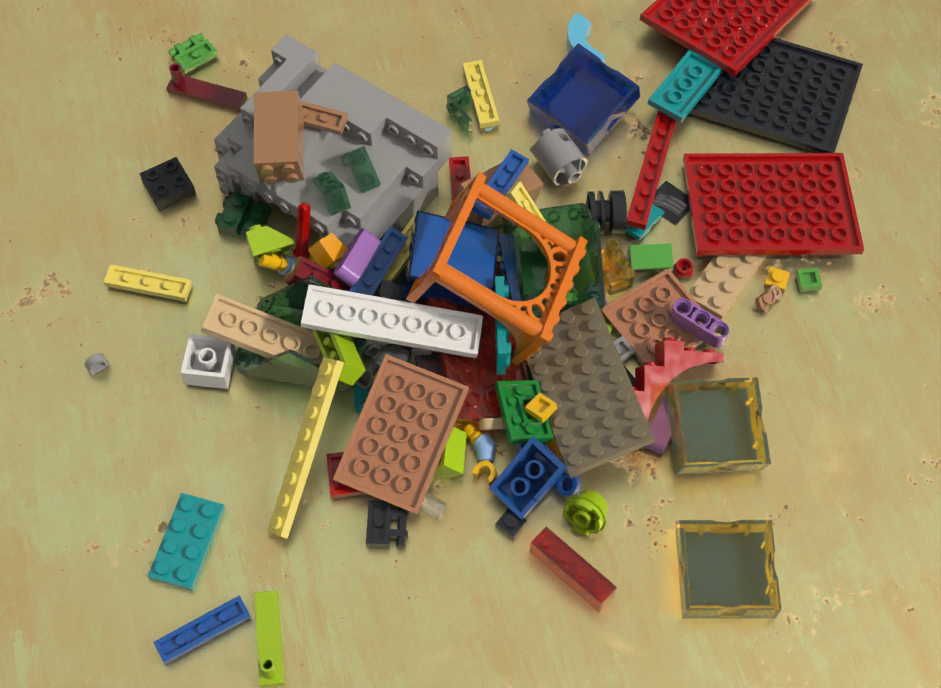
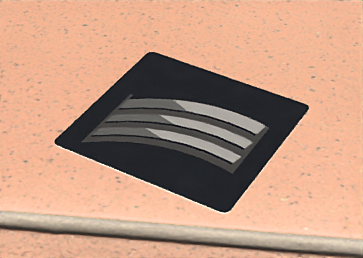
[653,181,690,225]

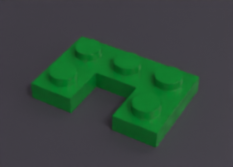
[495,380,554,444]

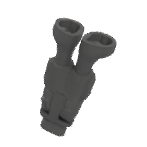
[356,343,413,389]

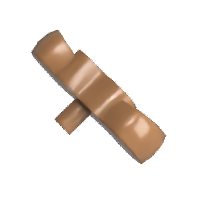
[755,284,782,312]

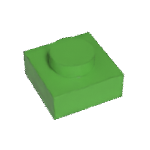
[796,268,822,292]

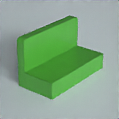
[627,243,674,270]

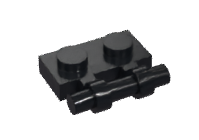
[366,500,410,549]

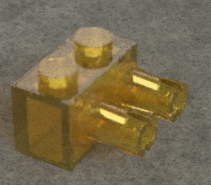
[592,238,635,296]

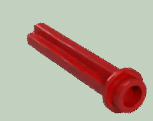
[293,202,311,259]

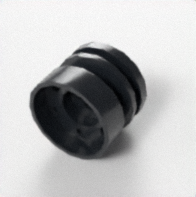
[585,190,627,235]

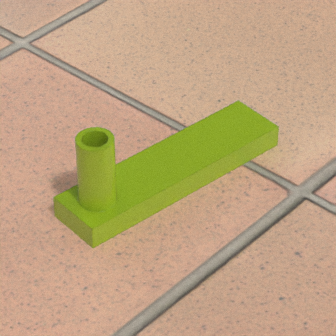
[254,590,285,688]

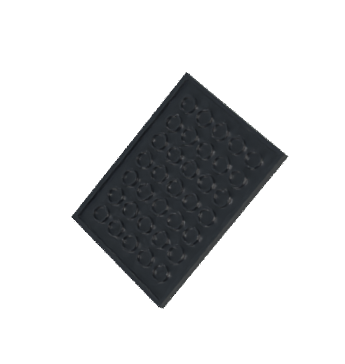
[689,38,863,153]

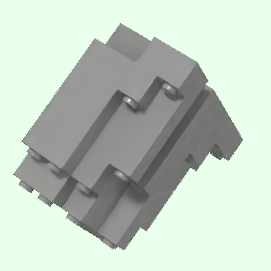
[214,34,452,247]

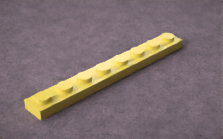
[267,357,344,539]

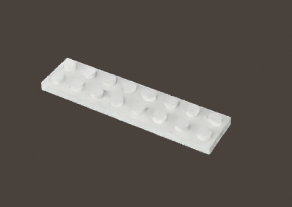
[301,284,483,358]

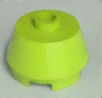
[563,490,608,536]

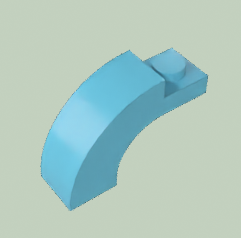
[566,12,606,71]

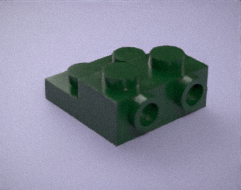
[215,192,272,241]

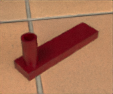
[166,63,247,112]
[284,256,351,291]

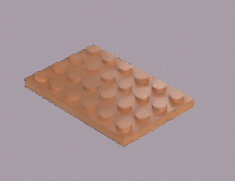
[333,354,470,515]

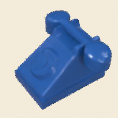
[489,437,581,519]

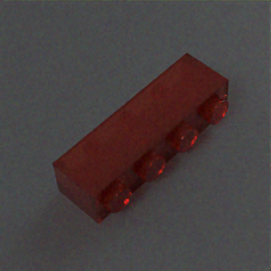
[529,526,617,612]

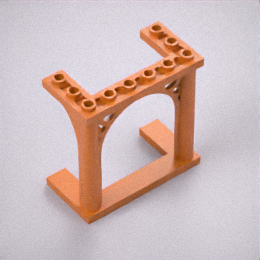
[406,172,588,365]

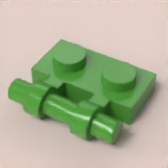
[168,33,218,74]

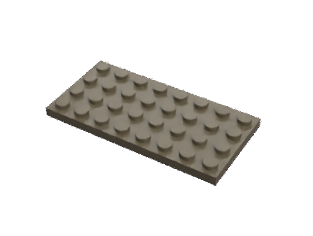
[527,297,656,478]

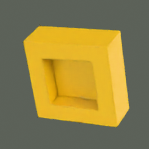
[763,266,790,294]
[525,392,557,423]

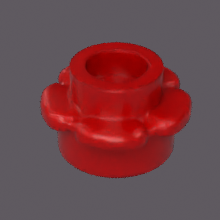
[673,258,694,278]

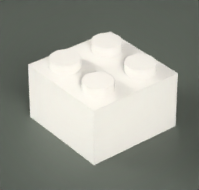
[181,334,236,389]

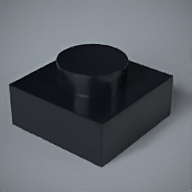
[495,508,527,540]

